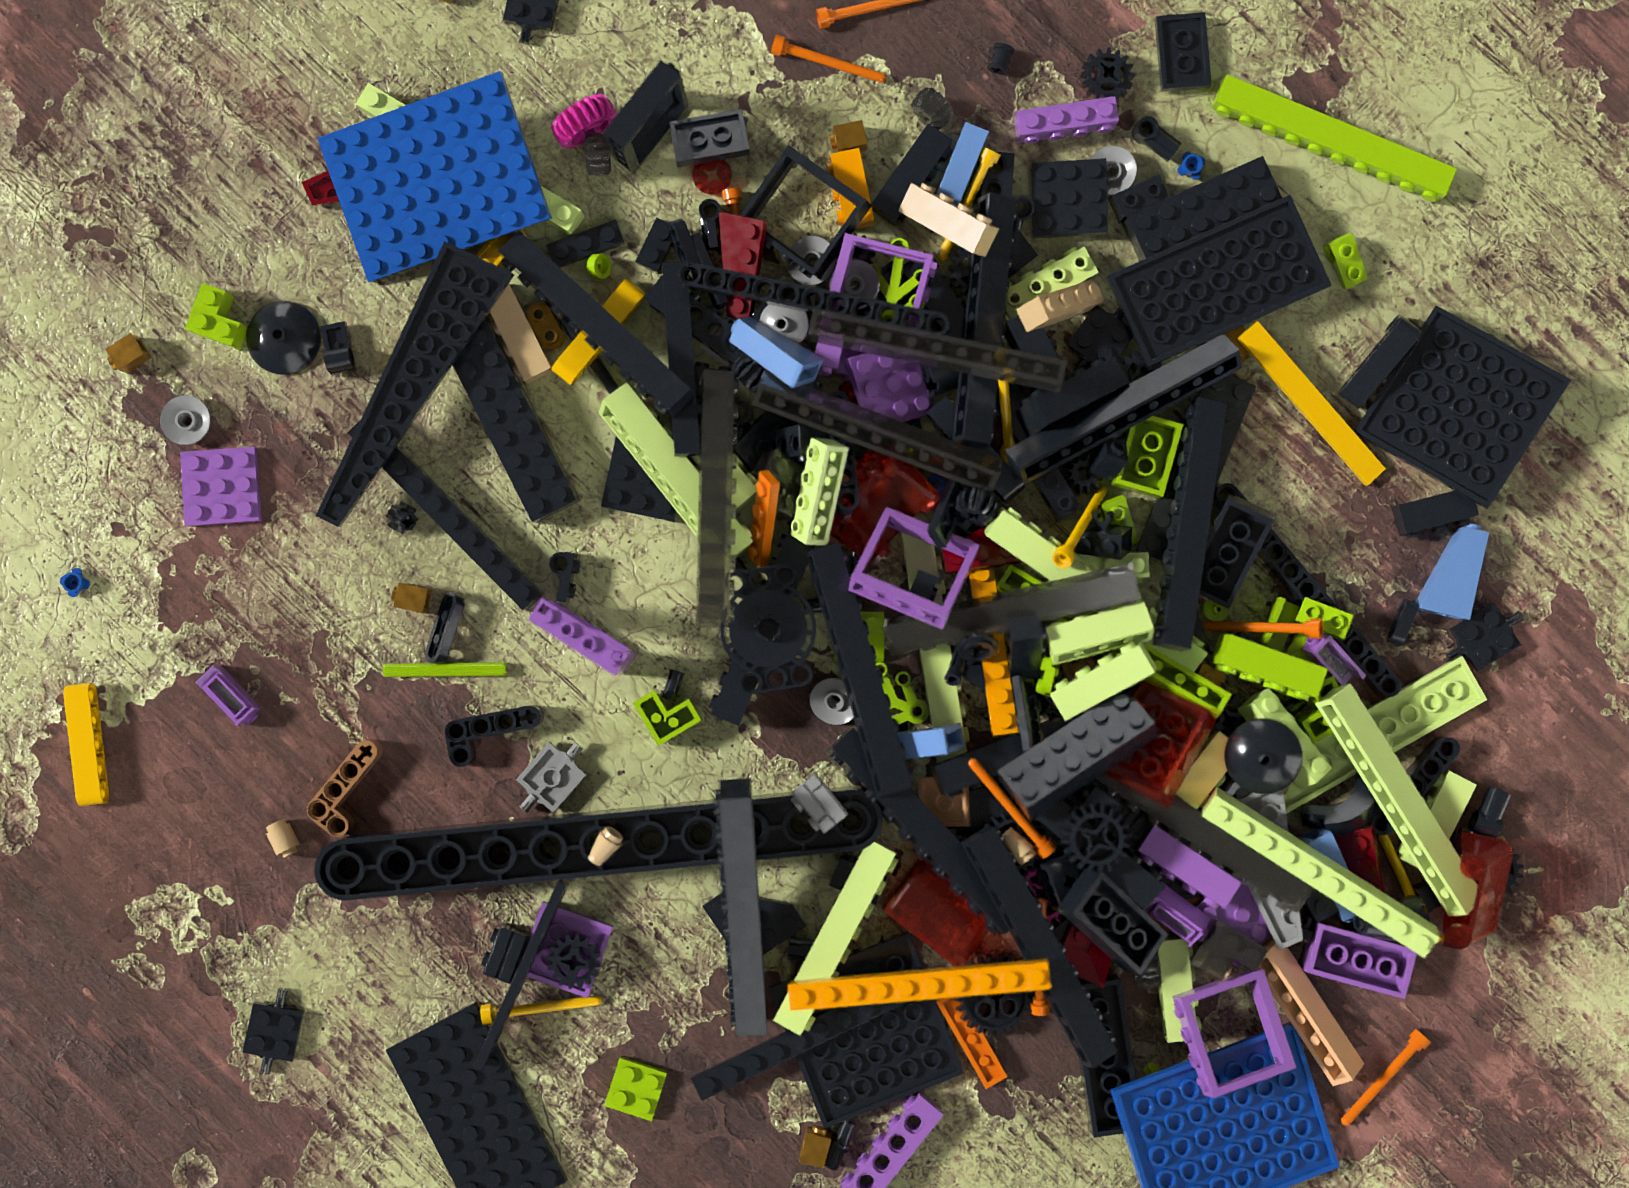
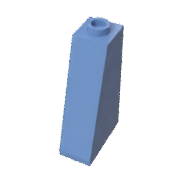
[937,122,989,206]
[729,316,824,388]
[1416,523,1489,620]
[896,723,965,759]
[1297,828,1356,922]

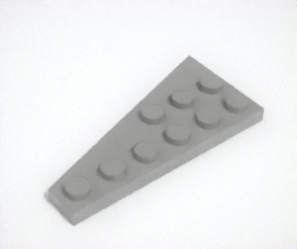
[1219,790,1303,950]

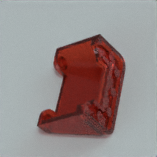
[830,446,939,567]
[1442,831,1513,950]
[881,856,989,967]

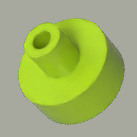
[585,254,611,279]
[1202,599,1229,621]

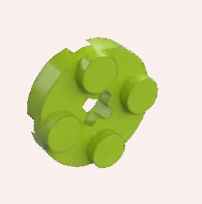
[1036,649,1061,697]

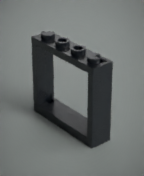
[604,60,688,174]
[740,145,872,279]

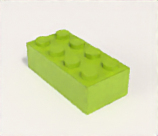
[1209,634,1328,701]

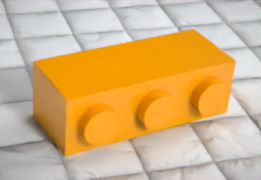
[826,148,874,230]

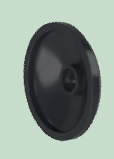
[246,301,321,375]
[1224,718,1303,794]

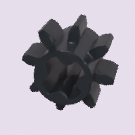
[385,501,418,534]
[1038,693,1061,720]

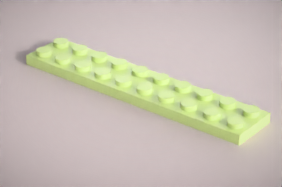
[1283,656,1487,813]

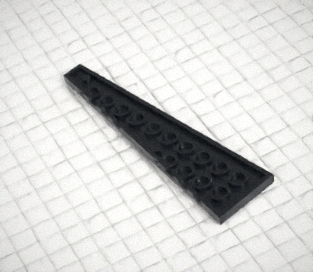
[316,241,515,527]

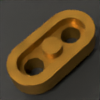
[527,303,564,351]

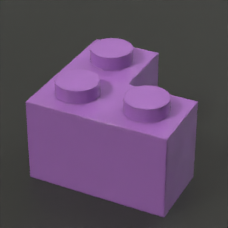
[815,334,868,383]

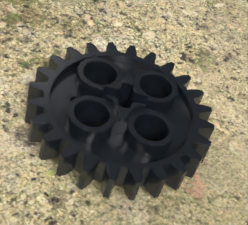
[953,953,1034,1037]

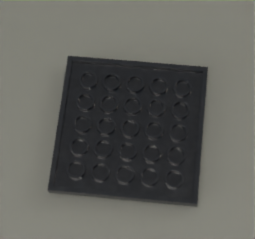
[1354,306,1571,509]
[769,932,964,1129]

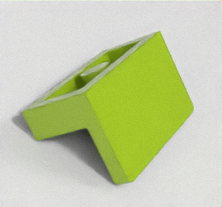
[1257,597,1300,652]

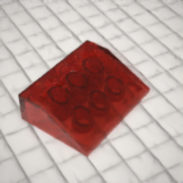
[1103,681,1216,809]

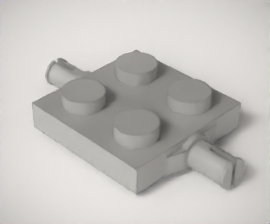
[516,742,587,813]

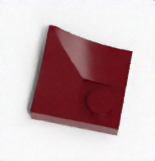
[1061,921,1111,988]

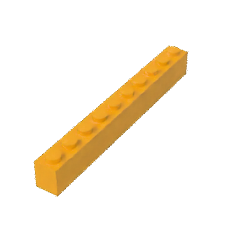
[788,959,1051,1011]

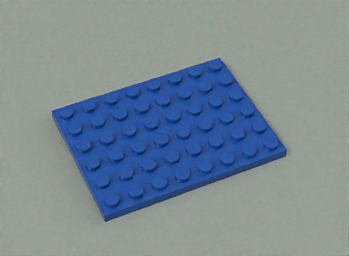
[317,71,552,282]
[1110,1022,1340,1188]

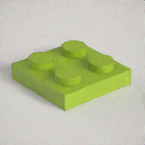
[604,1056,668,1121]

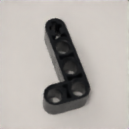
[1338,314,1422,409]
[445,705,544,767]

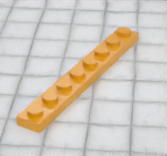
[968,567,1018,737]

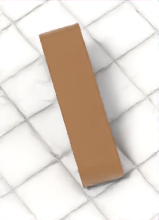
[307,739,383,837]

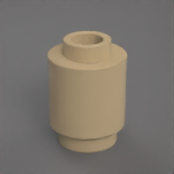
[266,819,300,858]

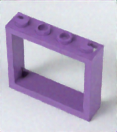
[819,233,937,357]
[849,507,980,630]
[528,598,637,676]
[1172,968,1296,1098]

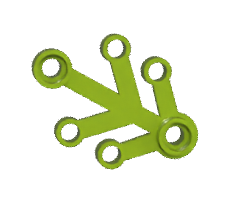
[870,238,925,336]
[839,662,929,725]

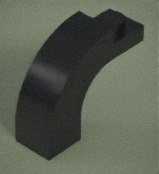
[1300,772,1380,836]

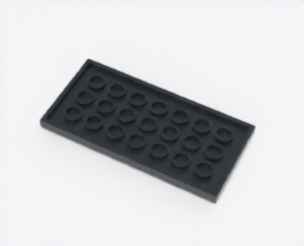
[1106,195,1332,368]
[386,1002,568,1188]

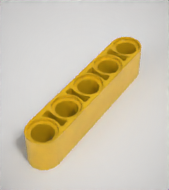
[551,278,647,386]
[63,682,109,806]

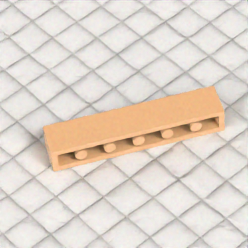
[1249,940,1364,1086]

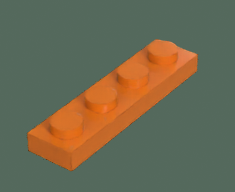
[747,470,780,567]
[936,997,1008,1089]

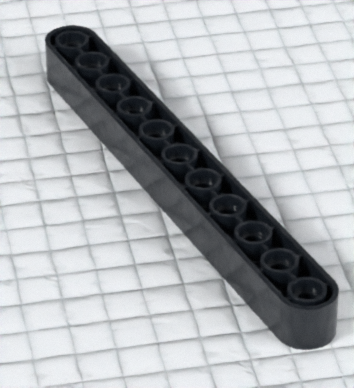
[314,786,882,901]

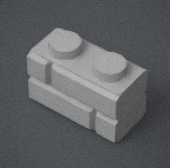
[791,773,848,833]

